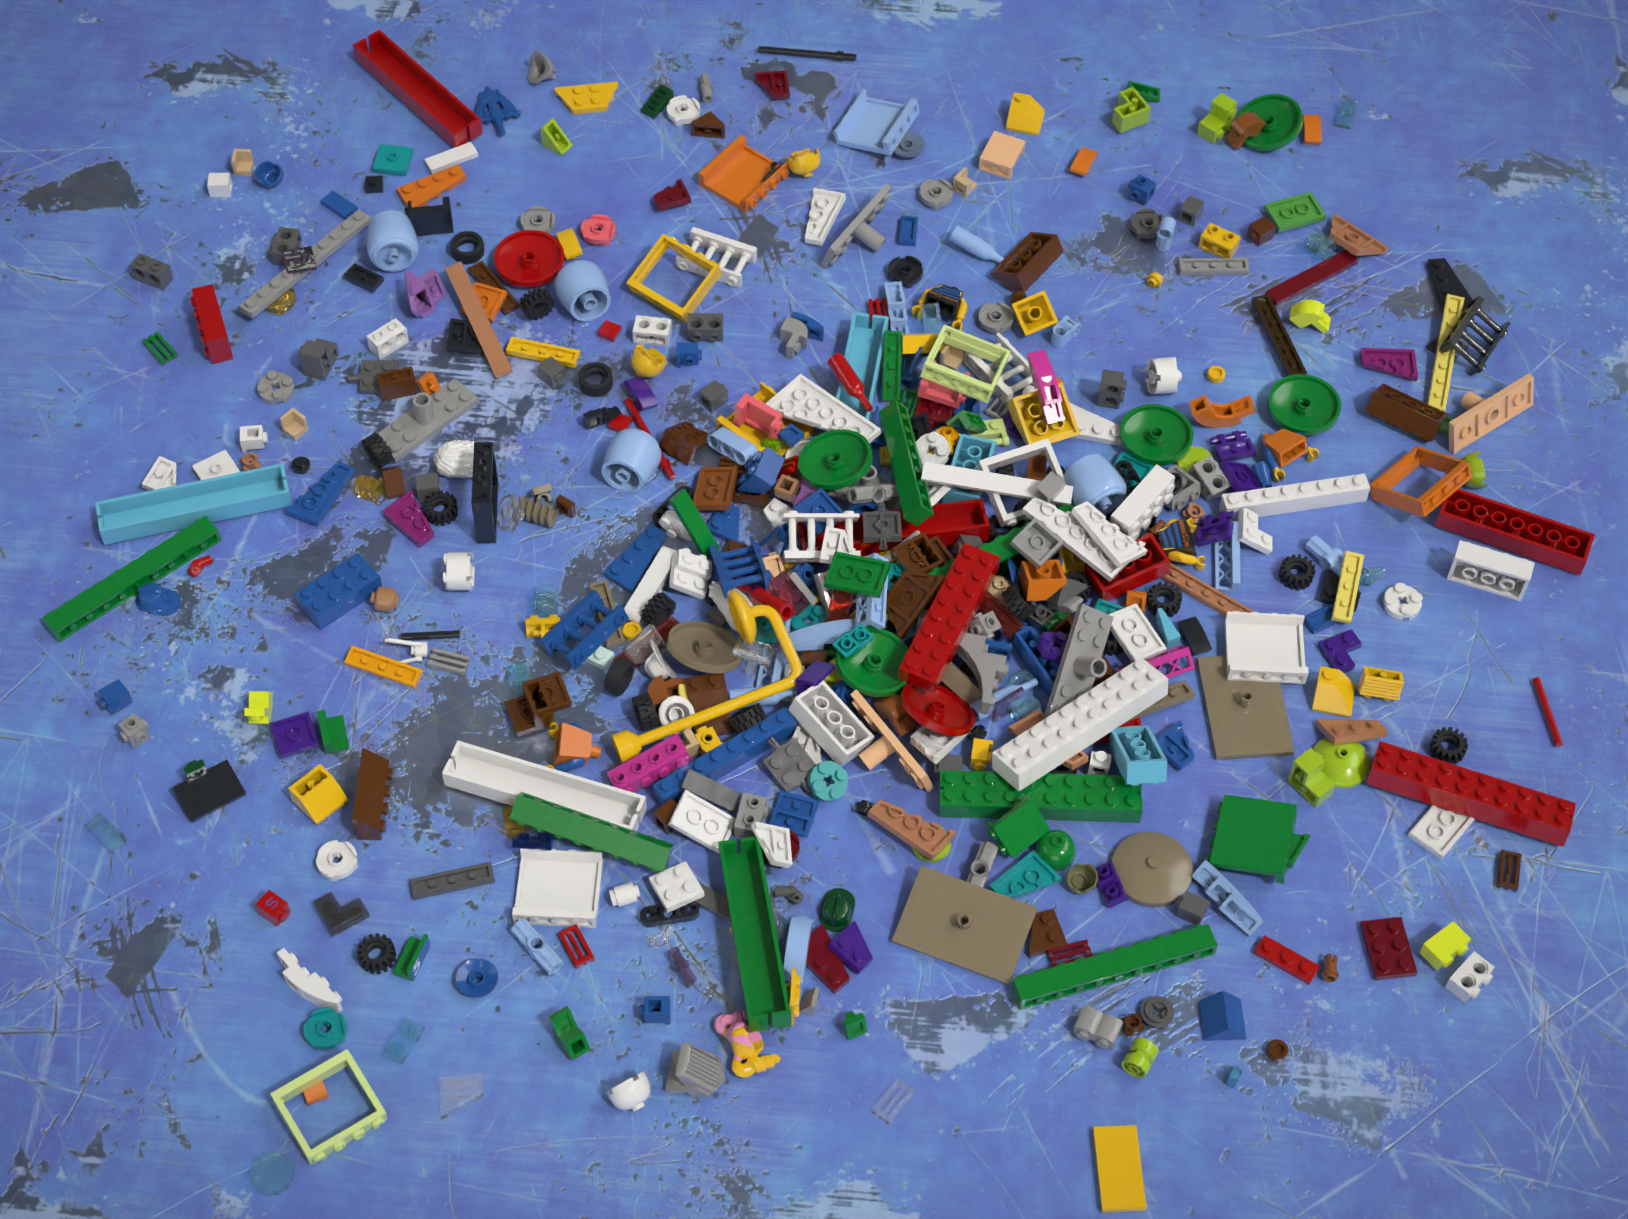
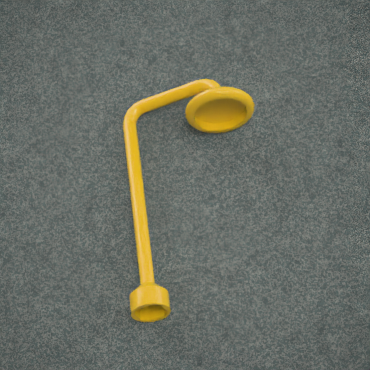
[611,590,803,764]

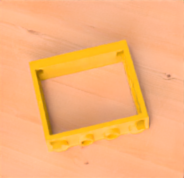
[626,234,722,323]

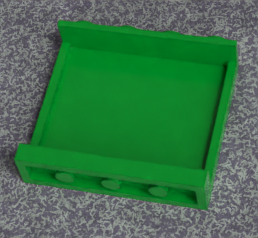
[1207,794,1297,884]

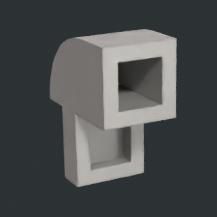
[780,316,808,359]

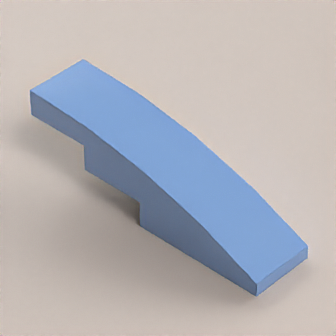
[884,281,909,333]
[788,618,855,651]
[1192,860,1264,936]

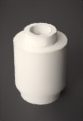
[609,882,641,907]

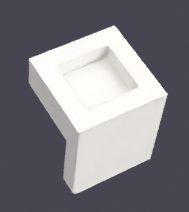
[207,173,233,197]

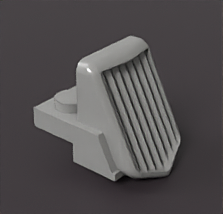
[665,1043,726,1097]

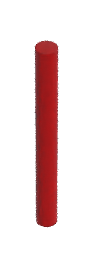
[1532,677,1563,747]

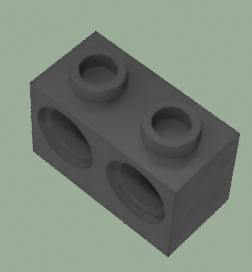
[269,227,302,266]
[130,253,173,291]
[687,313,723,342]
[1097,369,1127,409]

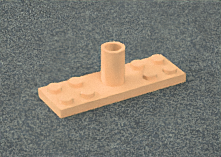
[1449,373,1534,454]
[850,689,934,792]

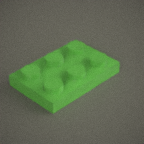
[1264,192,1326,233]

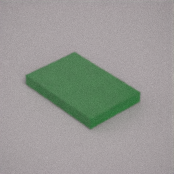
[824,551,891,598]

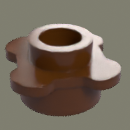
[1120,1013,1145,1036]

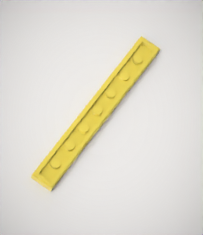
[1427,294,1464,412]

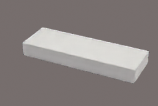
[424,142,478,174]

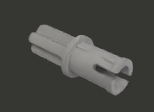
[700,73,713,103]

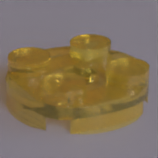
[265,287,297,316]

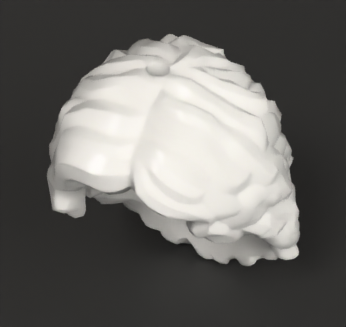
[433,440,475,478]

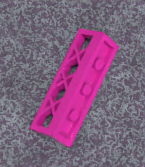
[1113,645,1195,678]

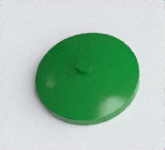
[1237,94,1303,151]
[1267,374,1341,435]
[1119,404,1194,465]
[798,429,873,490]
[835,627,908,697]

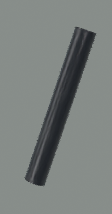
[401,630,460,640]

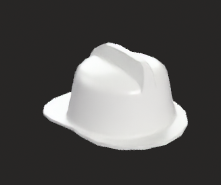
[645,640,676,680]

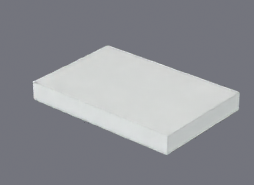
[1108,604,1167,663]
[668,790,736,854]
[1408,805,1475,860]

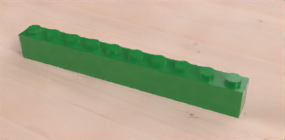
[42,516,221,643]
[1012,924,1218,1010]

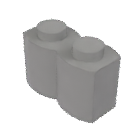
[1073,1005,1123,1049]

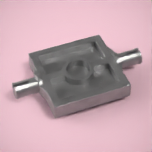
[763,737,816,795]

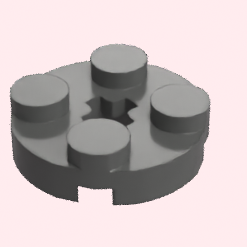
[1130,209,1164,239]

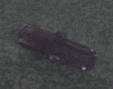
[667,947,697,986]

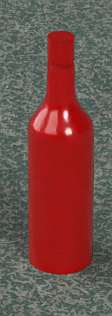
[827,353,873,412]
[737,585,794,621]

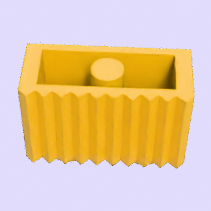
[1358,666,1404,701]

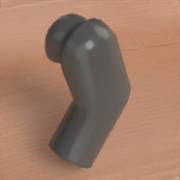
[775,886,803,904]

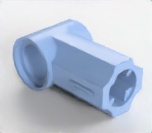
[1156,217,1176,252]

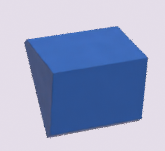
[1198,991,1246,1041]

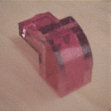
[769,571,810,617]

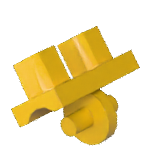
[525,614,560,639]

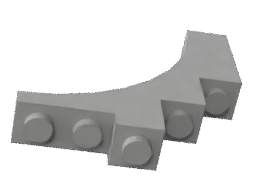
[916,609,1009,714]

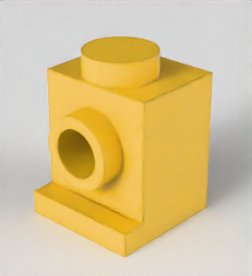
[695,726,723,756]
[970,738,994,771]

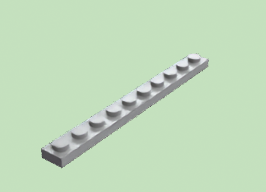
[239,210,372,319]

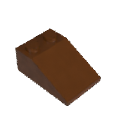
[685,673,734,738]

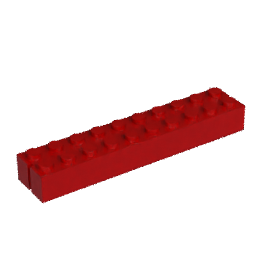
[353,29,483,148]
[797,498,990,564]
[1366,741,1576,847]

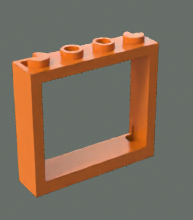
[1369,446,1472,517]

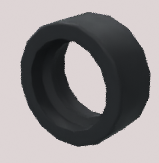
[450,231,485,264]
[579,362,613,397]
[604,657,635,696]

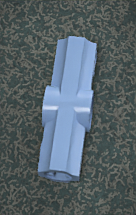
[1305,535,1344,577]
[511,919,564,975]

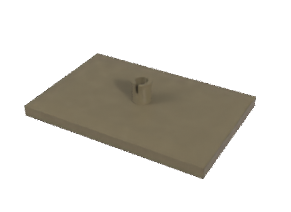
[1197,655,1295,760]
[892,865,1038,985]

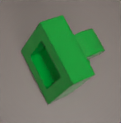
[843,1011,868,1040]

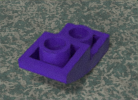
[624,376,659,411]
[1095,861,1128,908]

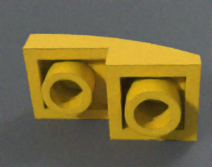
[556,228,583,260]

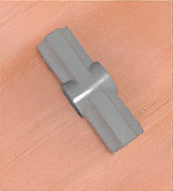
[847,483,899,504]
[966,841,999,888]

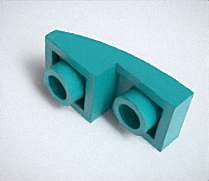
[832,623,874,658]

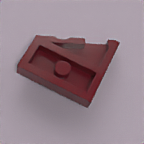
[755,70,790,100]
[653,179,691,211]

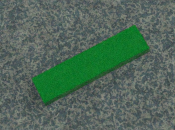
[882,331,902,402]
[669,489,720,560]

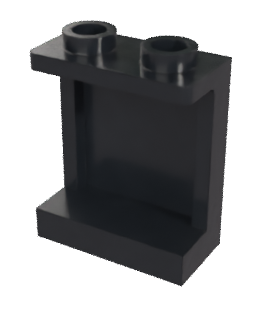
[405,196,454,236]

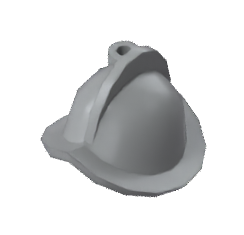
[528,50,558,84]

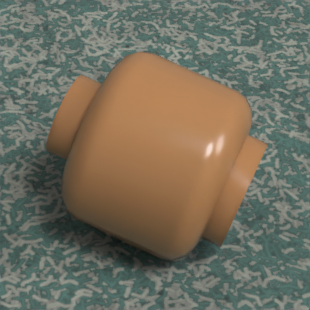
[370,586,399,612]

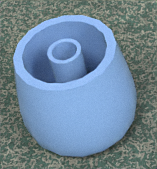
[367,210,419,272]
[554,260,611,321]
[602,428,661,493]
[1064,454,1127,515]

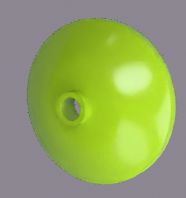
[1313,737,1371,788]

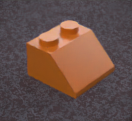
[1019,559,1067,602]

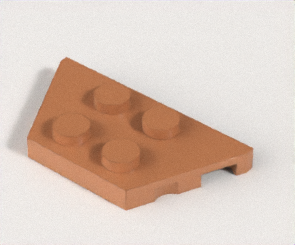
[1328,213,1389,256]

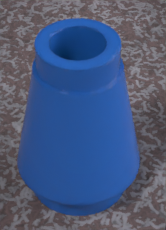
[1251,461,1272,488]

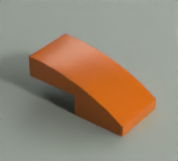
[1303,114,1322,145]
[1070,147,1098,176]

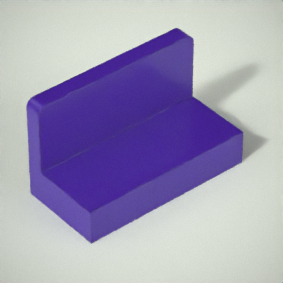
[796,660,835,695]

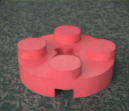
[581,214,616,245]

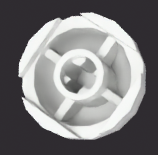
[606,1071,651,1112]

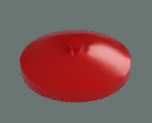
[494,230,565,287]
[900,683,975,736]

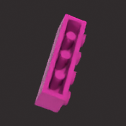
[607,734,692,793]

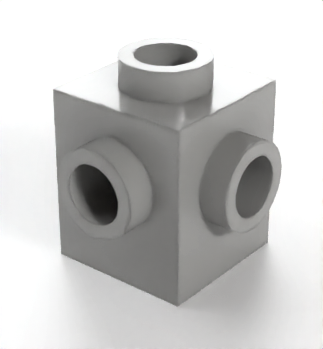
[968,610,1002,640]
[118,713,150,749]

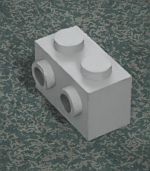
[734,793,770,838]

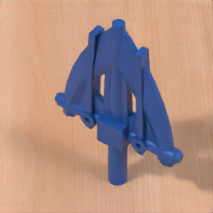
[475,86,522,136]

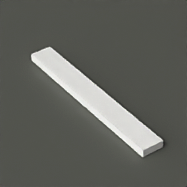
[921,461,1074,506]

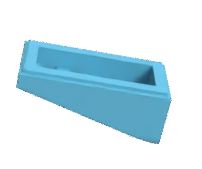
[1155,608,1181,650]

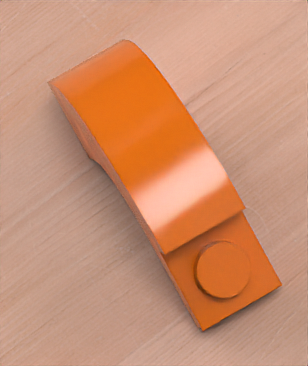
[1189,394,1256,428]

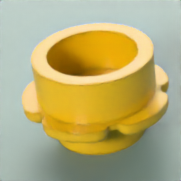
[1147,272,1163,288]

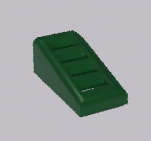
[641,84,674,119]

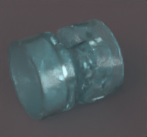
[1304,229,1337,261]
[533,585,558,618]

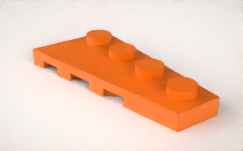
[396,164,467,207]

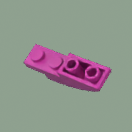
[1026,350,1065,424]

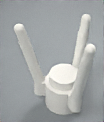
[384,638,428,664]

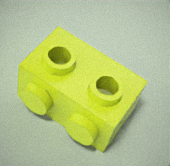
[1419,921,1471,970]

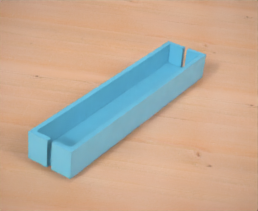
[836,312,889,421]
[95,463,292,545]

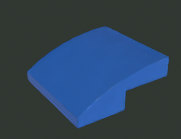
[769,790,819,837]

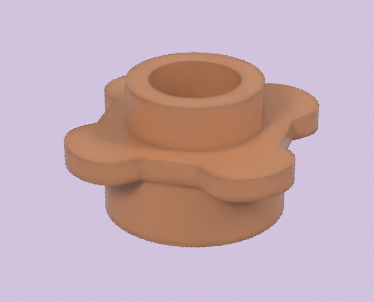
[240,453,261,471]
[1183,502,1205,524]

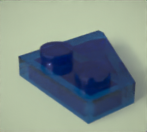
[512,833,555,851]

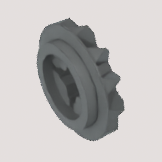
[1140,996,1174,1029]

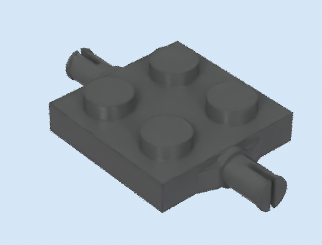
[348,360,399,394]
[863,502,902,550]

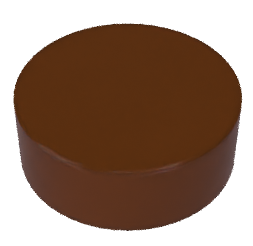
[1009,291,1027,305]
[1266,1039,1289,1062]

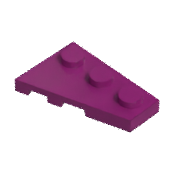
[1360,348,1418,382]
[383,490,435,548]

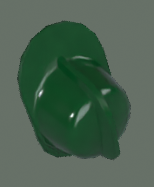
[820,888,855,932]

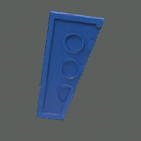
[285,461,355,526]
[604,524,666,595]

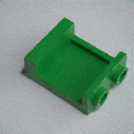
[986,794,1051,859]

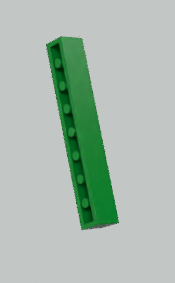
[879,400,934,526]
[510,792,674,872]

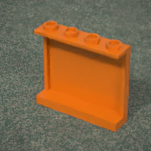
[698,135,789,213]

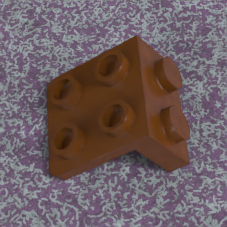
[659,421,709,465]

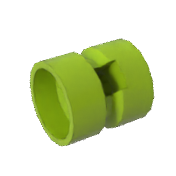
[1121,1037,1159,1078]

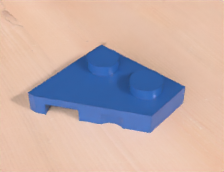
[707,505,740,542]
[1156,720,1195,771]

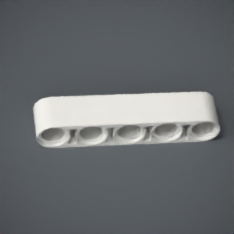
[624,546,677,625]

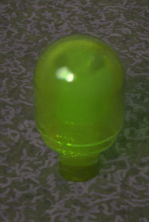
[760,437,782,452]

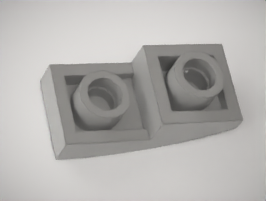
[1043,596,1084,614]

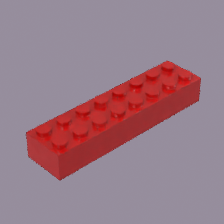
[1435,489,1595,575]
[899,543,1000,694]

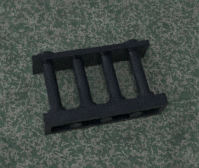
[1439,296,1511,376]

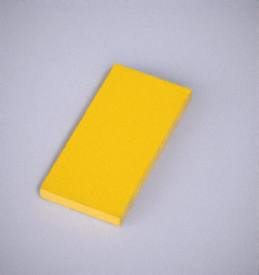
[1093,1125,1146,1213]

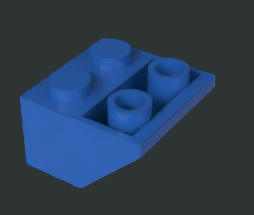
[737,447,785,494]

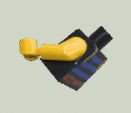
[911,284,968,331]
[1157,517,1206,570]

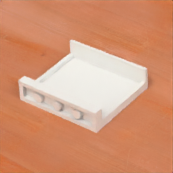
[1224,611,1309,684]
[512,847,603,928]

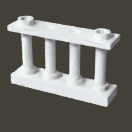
[676,227,757,288]
[964,332,1034,407]
[781,510,861,562]

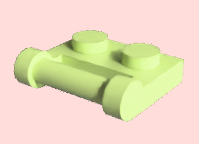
[968,418,1009,447]

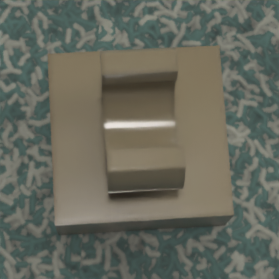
[531,483,552,504]

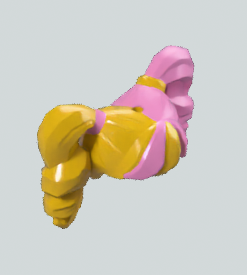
[714,1011,781,1078]

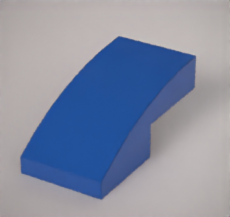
[791,311,824,341]

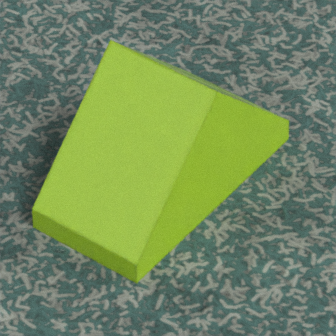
[541,118,573,156]

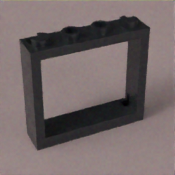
[471,442,499,544]

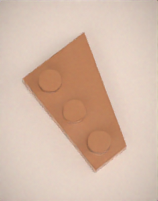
[1315,719,1388,745]

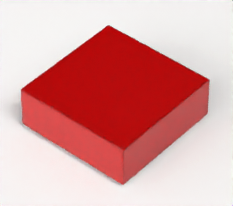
[598,320,622,342]
[609,414,633,432]

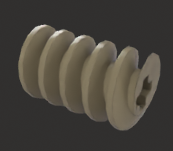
[517,495,559,528]

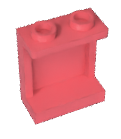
[917,360,971,409]
[733,393,783,446]

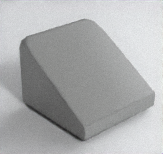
[799,987,820,1015]

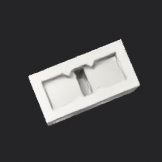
[633,315,672,347]
[367,318,409,360]
[1445,951,1494,1003]

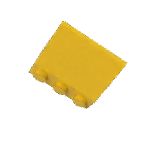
[1007,383,1080,445]

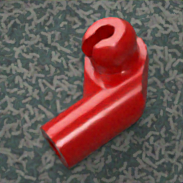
[188,555,213,577]

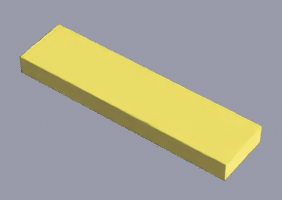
[1331,551,1364,625]

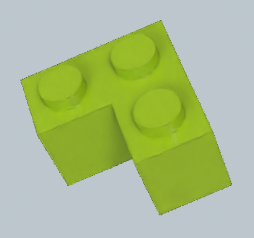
[1112,87,1151,133]
[1197,93,1238,144]
[1287,748,1336,808]

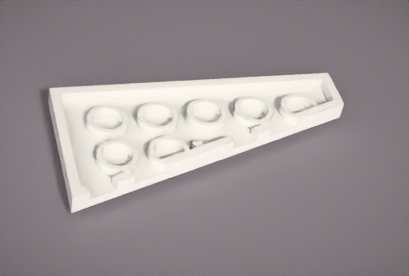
[765,374,881,443]
[1022,385,1123,447]
[1022,497,1146,582]

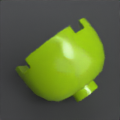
[1461,451,1487,489]

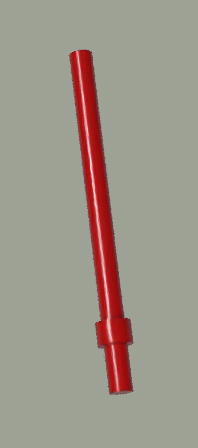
[624,398,676,480]

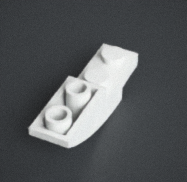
[277,948,343,1012]

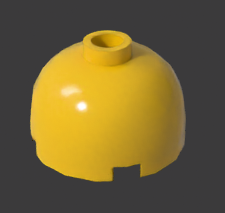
[786,148,821,177]
[631,344,668,378]

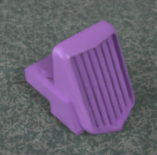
[404,268,447,318]

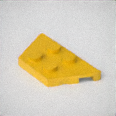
[554,81,619,115]

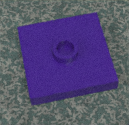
[1219,460,1262,492]
[270,712,320,759]

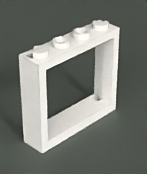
[977,439,1072,527]

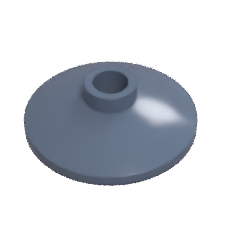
[894,132,924,157]

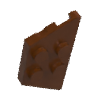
[886,570,946,639]

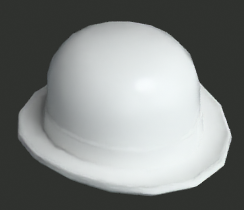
[659,695,695,735]

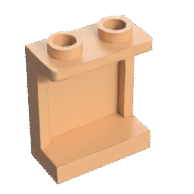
[979,131,1026,180]

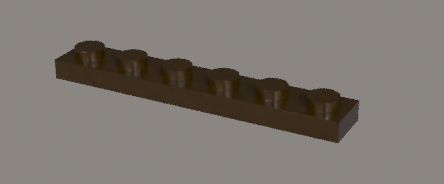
[1251,294,1307,376]

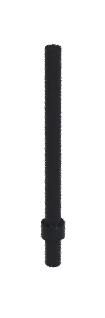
[758,46,857,61]

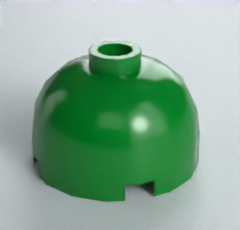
[1035,830,1076,872]

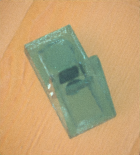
[921,303,942,333]

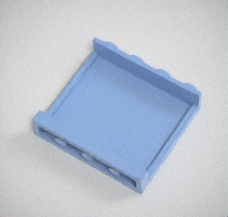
[834,89,919,156]

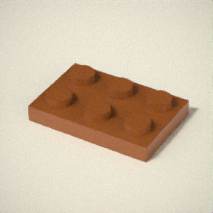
[693,466,738,511]

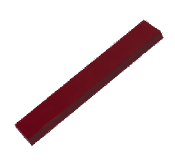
[1265,250,1358,306]

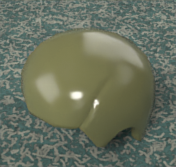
[1066,863,1098,895]

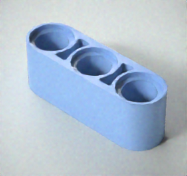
[707,427,758,465]

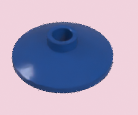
[1007,558,1021,586]
[456,958,498,998]

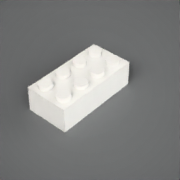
[1110,465,1175,540]
[1447,540,1535,602]
[788,681,875,767]

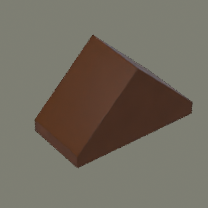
[691,111,725,139]
[382,465,406,499]

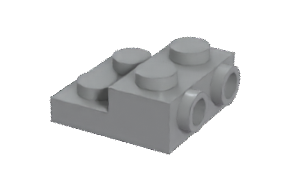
[1164,464,1201,511]
[1010,517,1064,569]

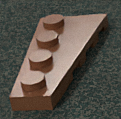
[1008,709,1088,770]
[867,799,957,861]

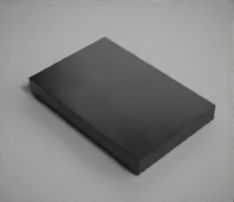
[172,760,246,823]

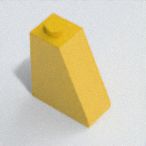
[902,333,946,354]

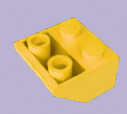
[288,764,349,825]

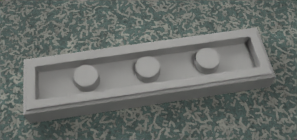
[1178,258,1250,276]

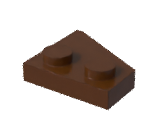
[1028,909,1067,958]

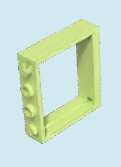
[920,324,1011,404]
[270,1049,387,1165]

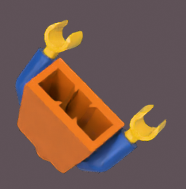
[1262,429,1319,483]
[545,722,601,772]

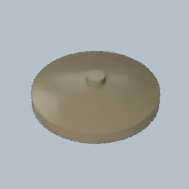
[667,621,744,674]
[1112,832,1193,908]

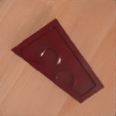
[806,924,850,994]

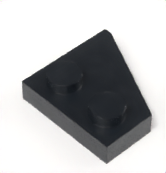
[447,318,482,355]
[1318,569,1361,612]

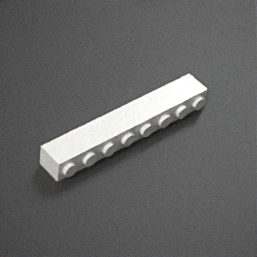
[1219,474,1370,521]

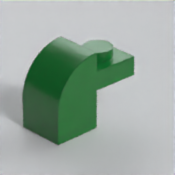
[548,1006,591,1060]

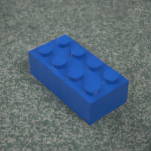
[294,552,382,630]

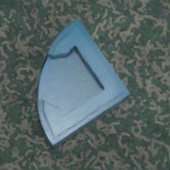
[1226,1066,1243,1088]

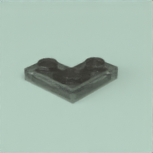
[313,892,370,936]

